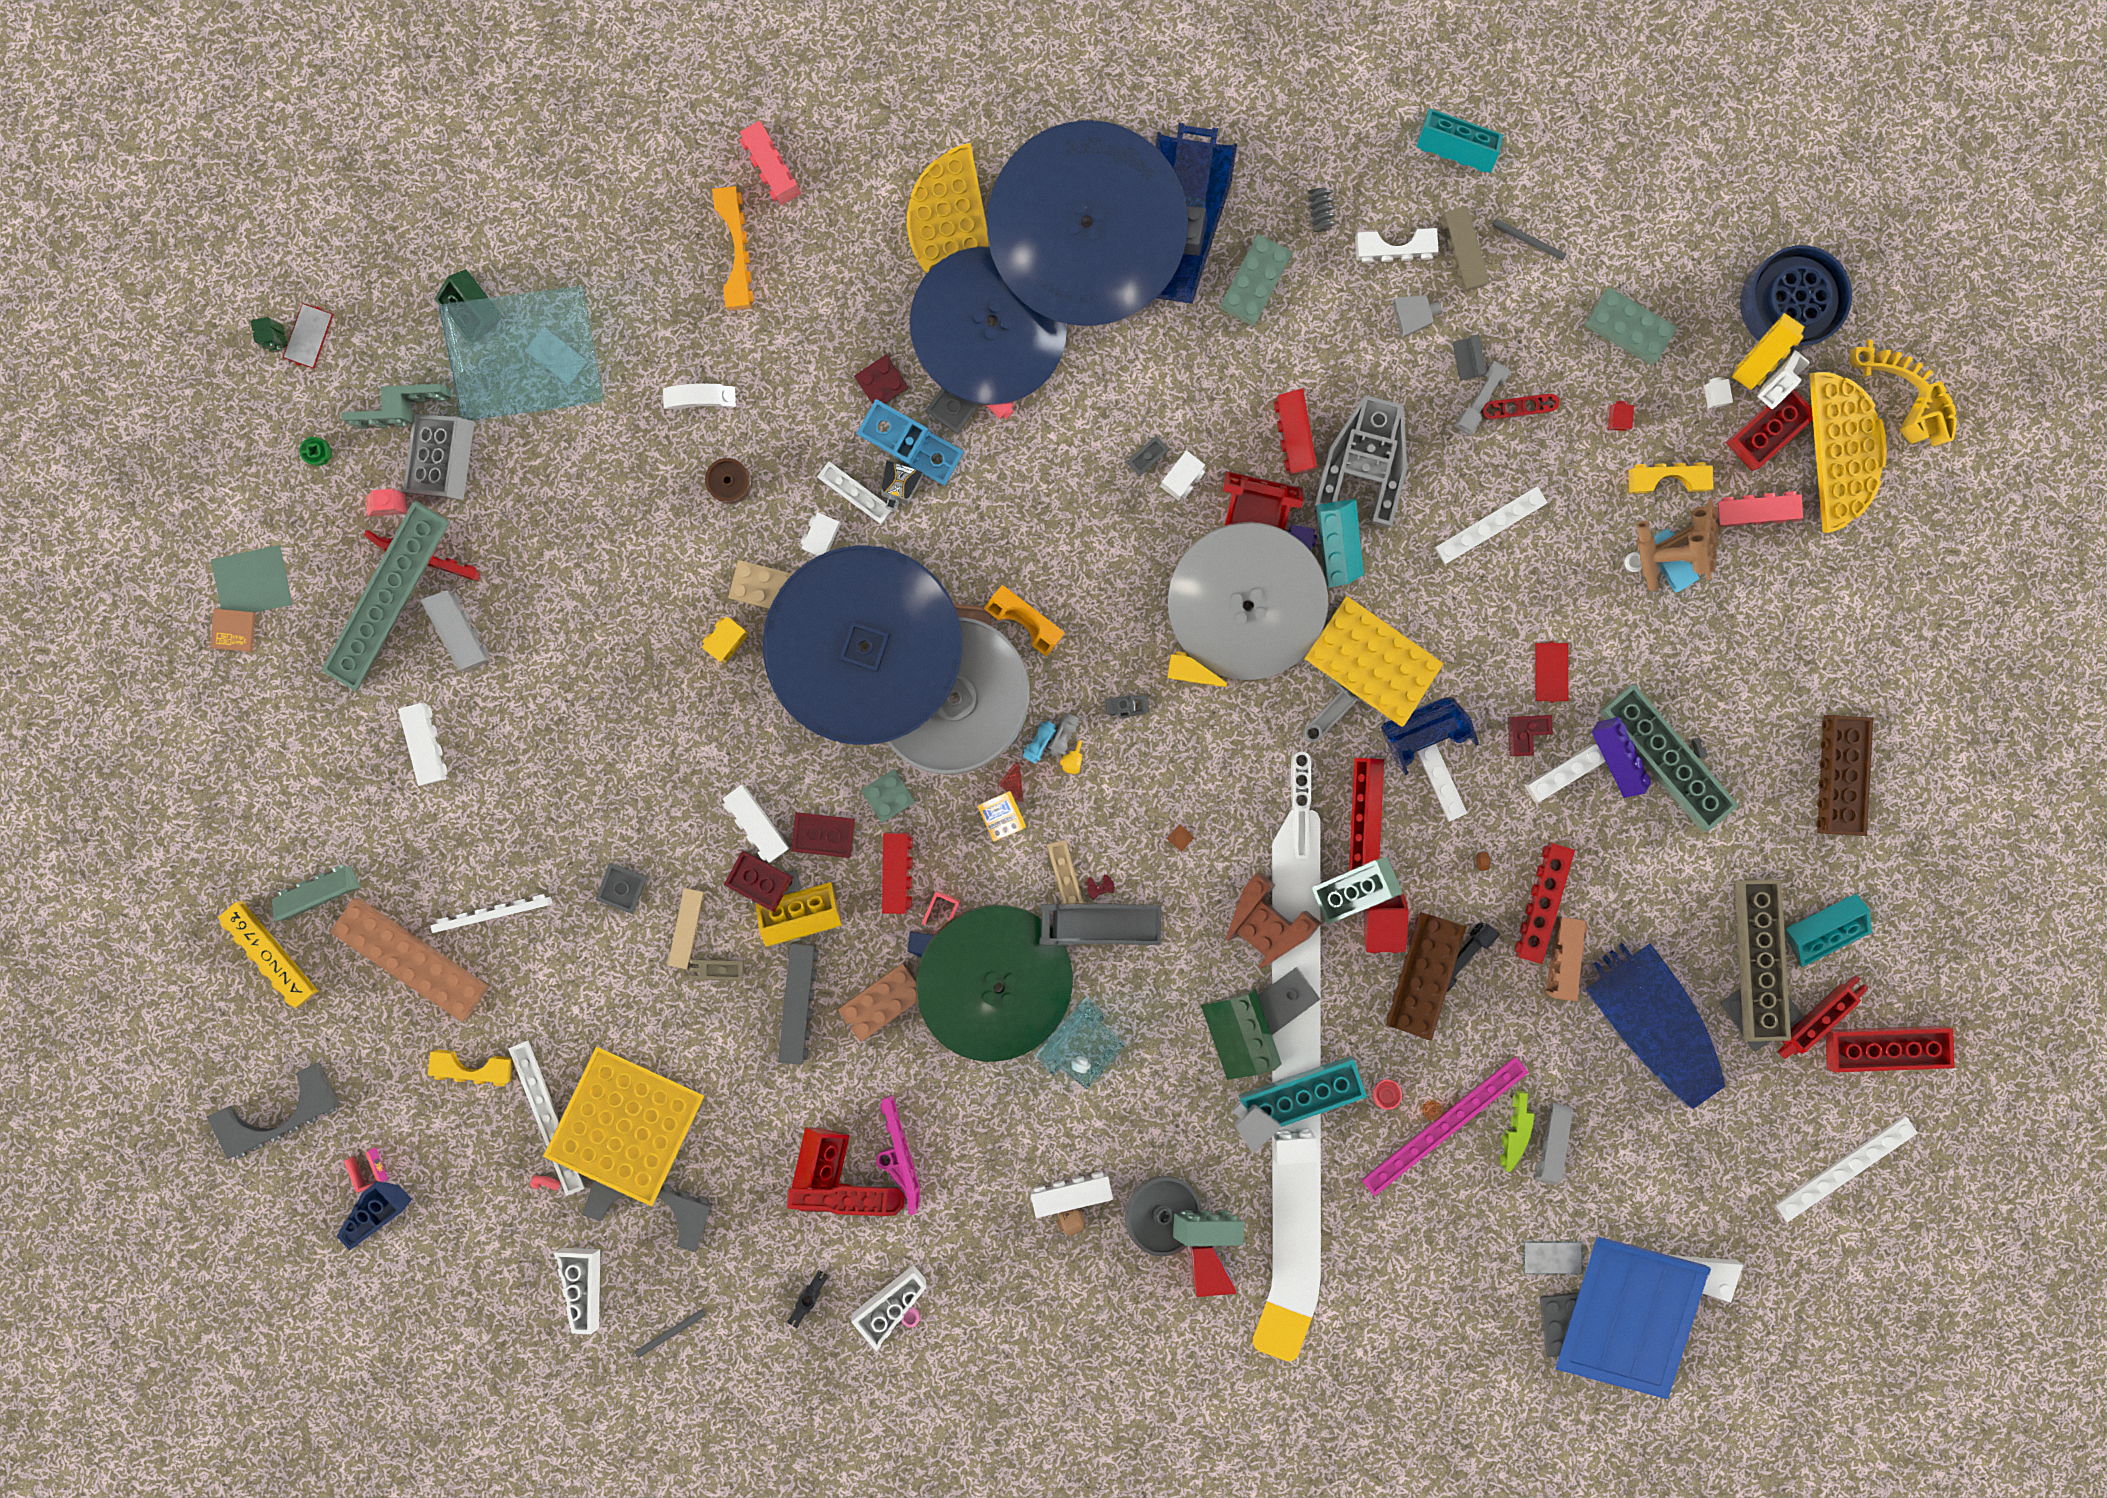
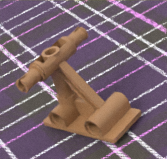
[1636,500,1720,591]

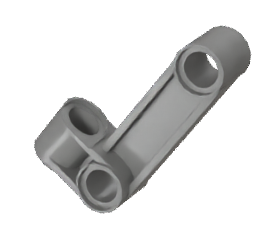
[1454,360,1511,436]
[1303,676,1359,742]

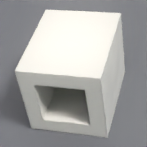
[1704,377,1733,409]

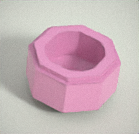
[901,1307,920,1328]

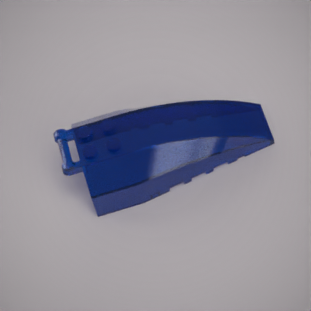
[1155,122,1238,304]

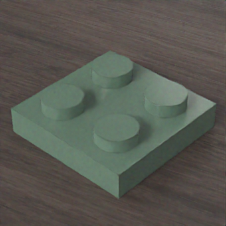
[861,769,915,823]

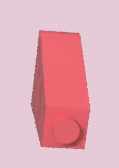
[366,489,407,517]

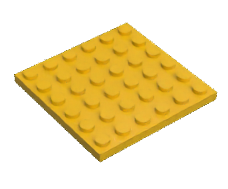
[543,1046,705,1206]

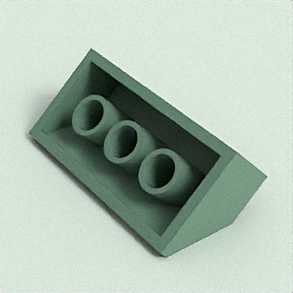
[272,864,360,922]

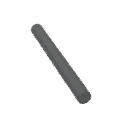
[1492,219,1566,261]
[635,1309,706,1358]

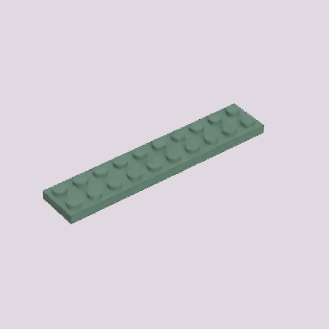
[321,501,451,691]

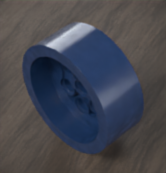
[1740,245,1852,352]

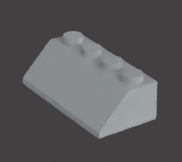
[420,590,490,672]

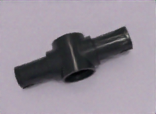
[787,1270,829,1328]

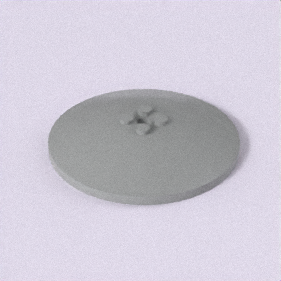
[1168,522,1328,680]
[887,617,1030,775]

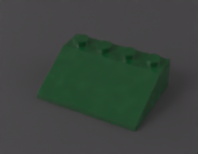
[1201,989,1282,1080]

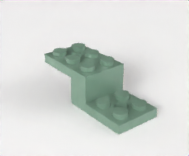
[341,384,451,429]

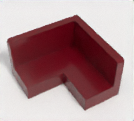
[1508,715,1553,757]

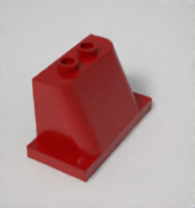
[1223,471,1303,531]

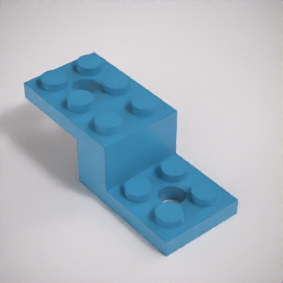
[856,399,964,486]

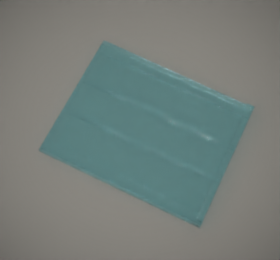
[439,285,604,420]

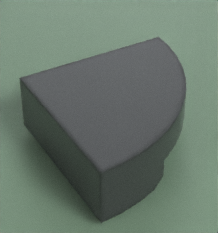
[1692,737,1708,758]

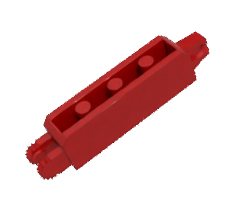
[1777,975,1868,1059]

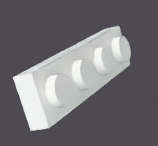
[817,461,891,525]
[1416,741,1467,822]

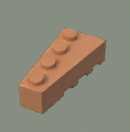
[1545,916,1587,1002]

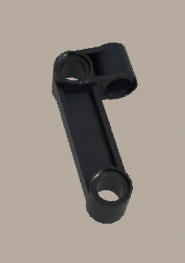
[1447,922,1500,992]

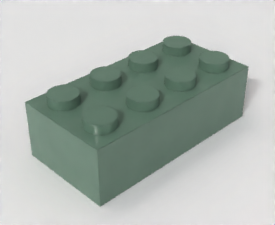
[1219,234,1293,327]
[1583,287,1678,366]
[1312,856,1403,925]

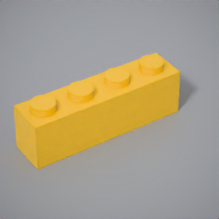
[1732,313,1804,390]

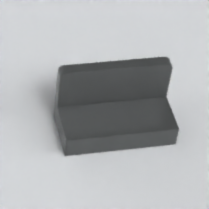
[1453,334,1486,380]

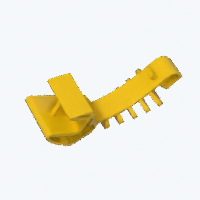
[1849,339,1957,447]

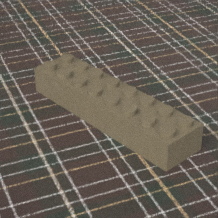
[1734,880,1791,1041]

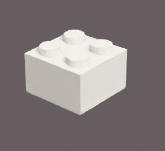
[1160,450,1205,501]
[1272,1128,1318,1165]

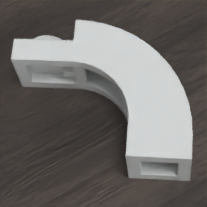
[663,384,736,410]

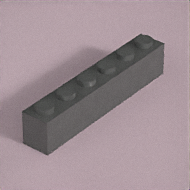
[778,942,819,1065]

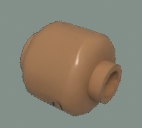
[1056,1208,1087,1236]

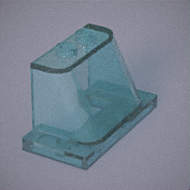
[1035,996,1126,1089]

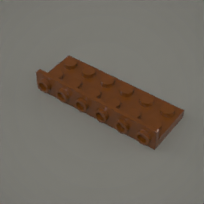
[1816,715,1874,836]
[1386,912,1466,1041]

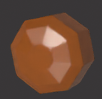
[1476,852,1490,871]

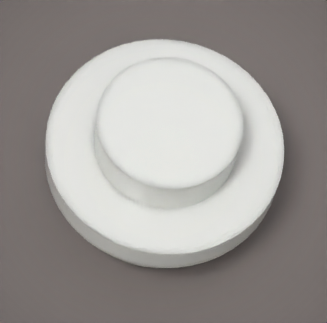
[1624,552,1642,572]
[1071,1056,1091,1073]

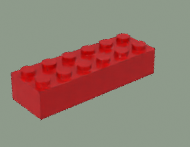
[1826,1026,1955,1073]

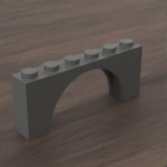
[207,1062,340,1160]
[582,1180,713,1252]

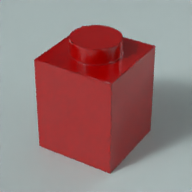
[1608,401,1634,432]

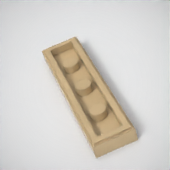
[1047,839,1083,904]
[668,888,704,969]

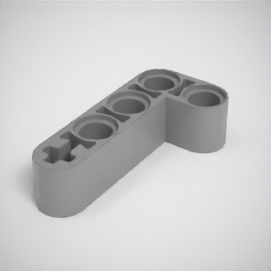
[1533,1102,1573,1185]

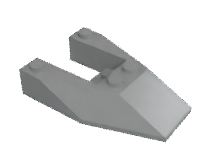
[1312,395,1407,528]

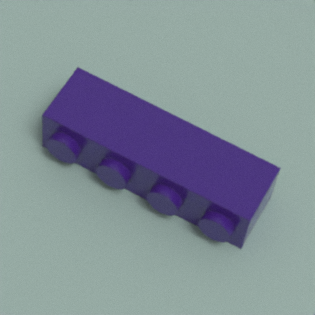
[1591,717,1651,798]

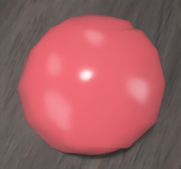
[1372,1079,1402,1110]

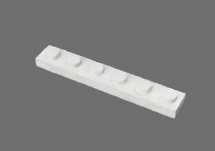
[1435,486,1547,564]
[430,894,552,933]

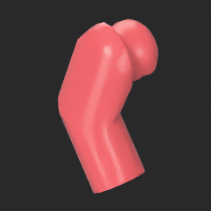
[530,1175,561,1191]

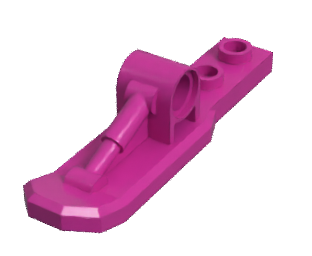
[876,1095,920,1215]

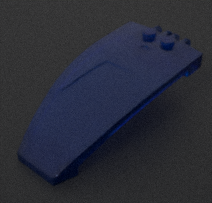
[1584,943,1726,1109]

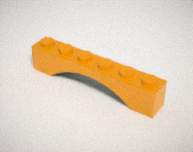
[712,186,754,311]

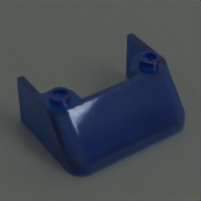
[1381,697,1480,775]

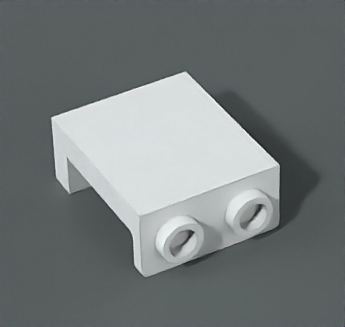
[1757,350,1810,409]

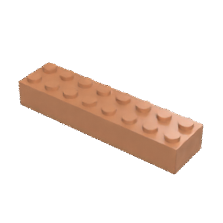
[330,898,489,1022]

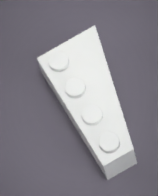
[554,1248,600,1334]
[851,1265,926,1352]

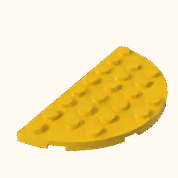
[907,143,989,274]
[1809,372,1887,533]

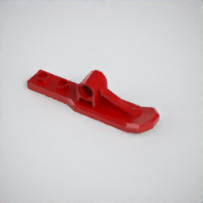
[364,530,481,582]
[786,1184,905,1216]

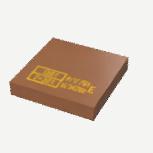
[211,609,256,652]

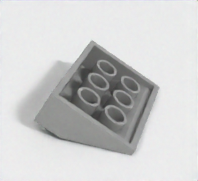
[403,414,475,500]

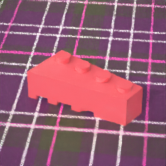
[739,120,801,205]
[1717,491,1803,527]

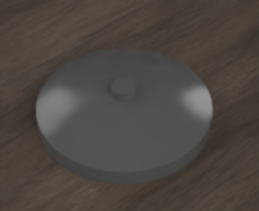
[1125,1176,1202,1257]

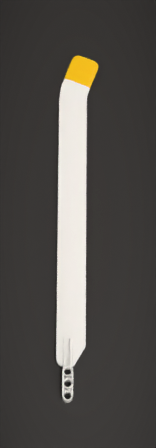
[1253,752,1321,1361]

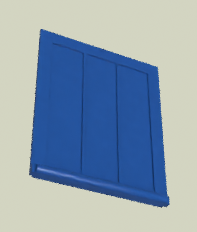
[1555,1237,1711,1399]

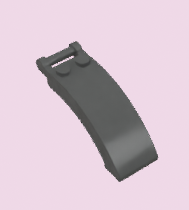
[1039,903,1161,945]

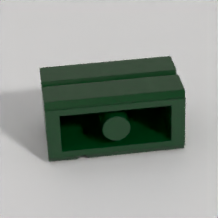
[250,317,287,353]

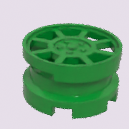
[299,437,332,466]

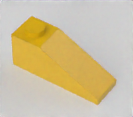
[1167,651,1227,687]

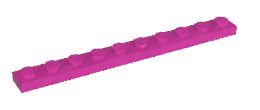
[1361,1056,1529,1197]

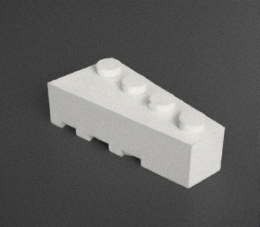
[1670,1255,1743,1303]

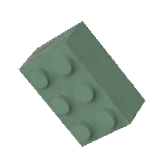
[1173,1210,1244,1246]

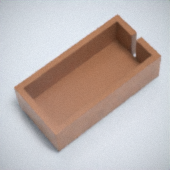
[838,962,917,1042]

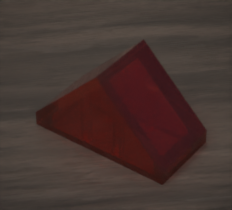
[998,762,1024,802]

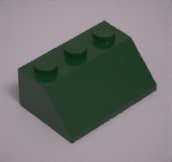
[434,269,502,345]

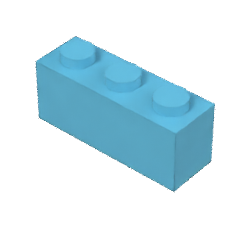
[1653,528,1700,593]

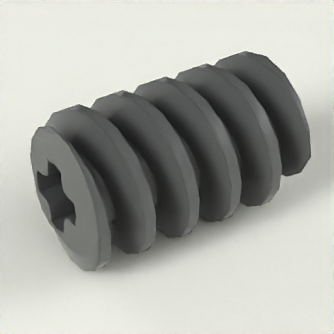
[1308,188,1337,232]

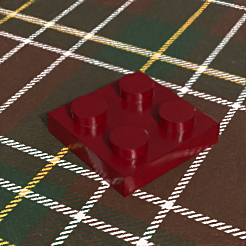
[854,354,909,405]

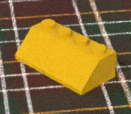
[755,882,842,947]

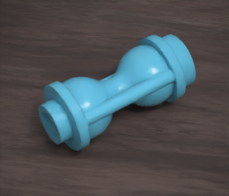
[1022,720,1058,764]

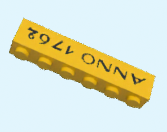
[218,901,318,1009]

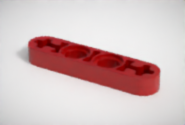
[1481,394,1560,420]

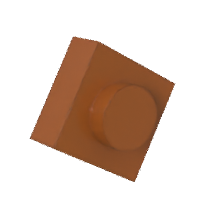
[1166,824,1195,852]

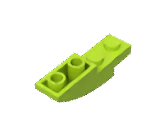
[1500,1090,1534,1172]

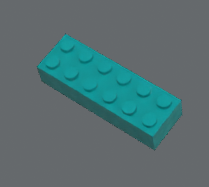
[1238,1056,1367,1127]

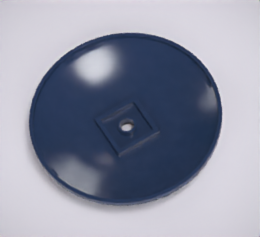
[909,247,1067,405]

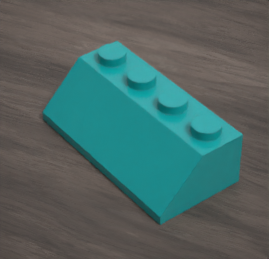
[1416,108,1503,173]
[1316,499,1364,587]
[1786,893,1872,968]

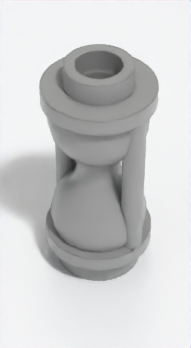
[1047,712,1080,757]

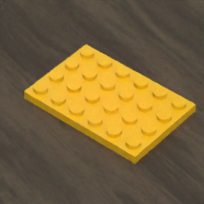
[1304,596,1444,727]

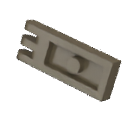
[689,959,744,981]

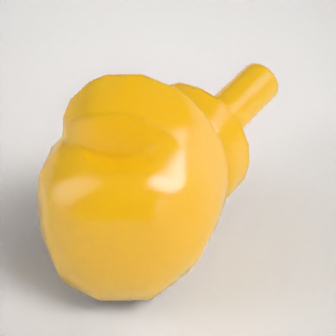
[1060,740,1083,775]

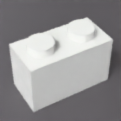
[800,512,841,556]

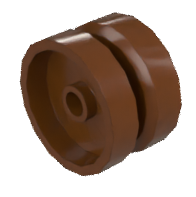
[705,458,752,504]

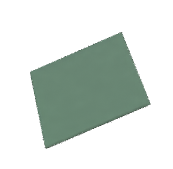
[211,545,293,612]

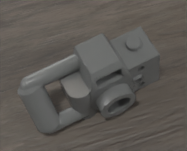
[1105,695,1149,719]

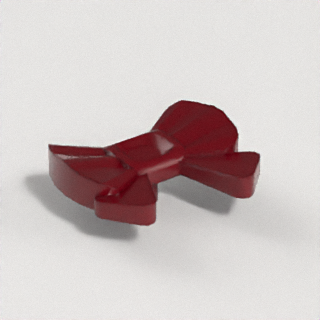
[1086,874,1115,900]

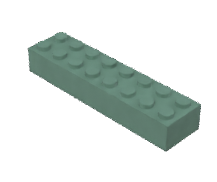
[1599,684,1739,831]

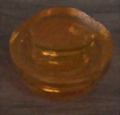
[1422,1100,1442,1121]

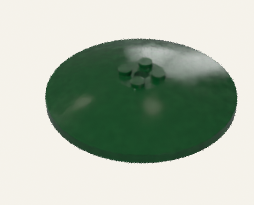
[916,904,1073,1062]

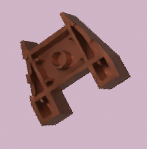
[1226,872,1322,969]

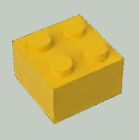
[702,616,750,664]

